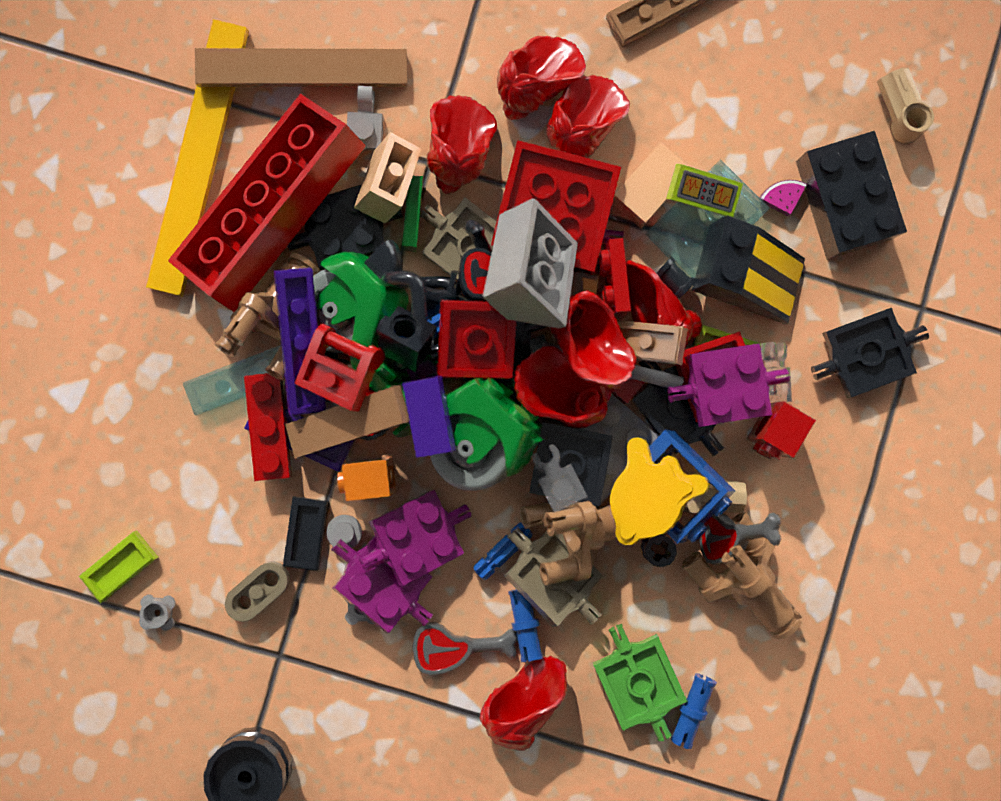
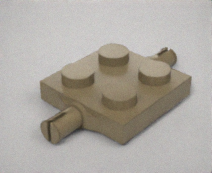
[420,197,497,281]
[504,527,603,627]

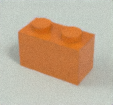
[337,458,397,501]

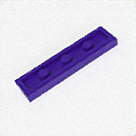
[274,267,326,416]

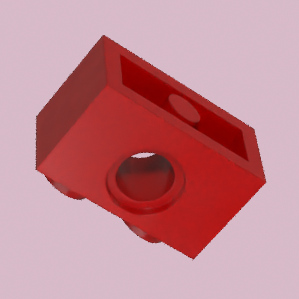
[746,401,816,460]

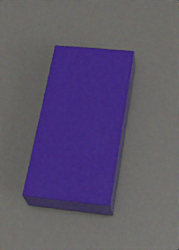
[403,376,456,458]

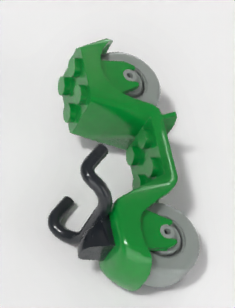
[313,240,543,491]

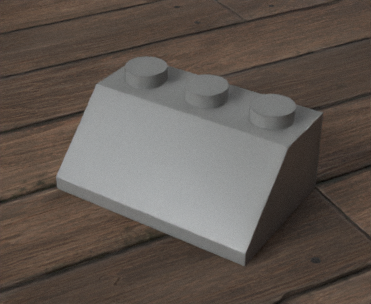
[483,198,578,328]

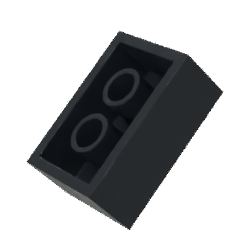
[796,130,907,259]

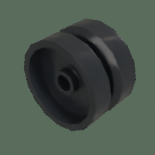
[203,727,292,801]

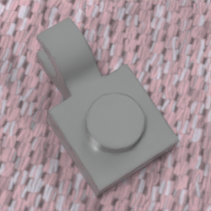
[347,86,384,151]

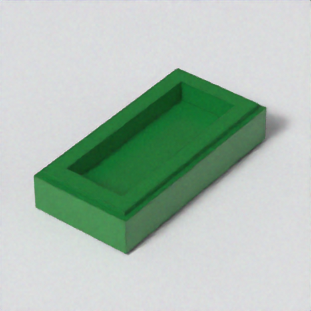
[402,175,423,252]

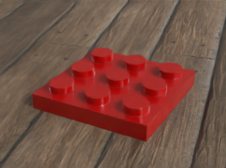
[491,140,622,273]

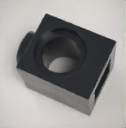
[376,306,437,372]

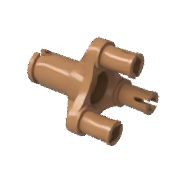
[215,253,320,381]
[520,497,618,586]
[682,512,802,640]

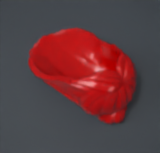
[497,35,586,120]
[546,75,630,158]
[427,95,497,194]
[626,260,703,348]
[550,291,636,389]
[514,346,611,428]
[480,655,567,751]

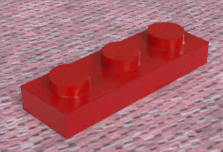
[244,373,292,481]

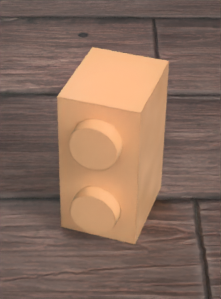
[354,132,421,223]
[612,142,688,229]

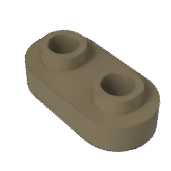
[225,561,290,622]

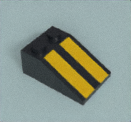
[691,215,805,324]

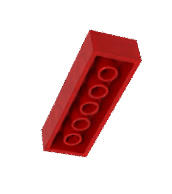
[168,94,366,312]

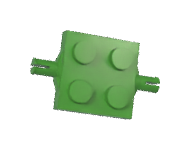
[593,624,688,741]

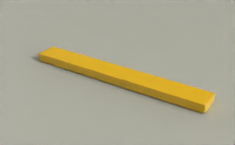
[146,19,249,297]

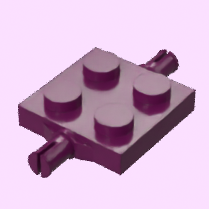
[668,343,790,427]
[359,490,472,586]
[331,535,433,633]

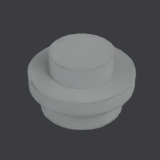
[327,515,362,548]

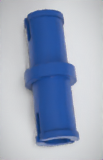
[508,589,543,662]
[670,673,717,749]

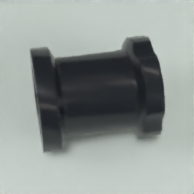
[656,256,695,299]
[640,534,677,567]

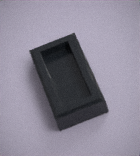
[283,496,329,571]

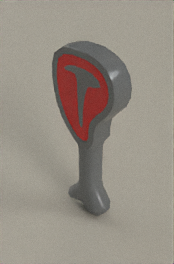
[699,513,782,565]
[413,622,518,675]

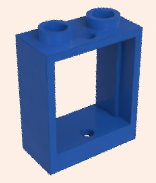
[649,430,736,544]

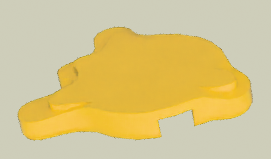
[610,438,709,545]

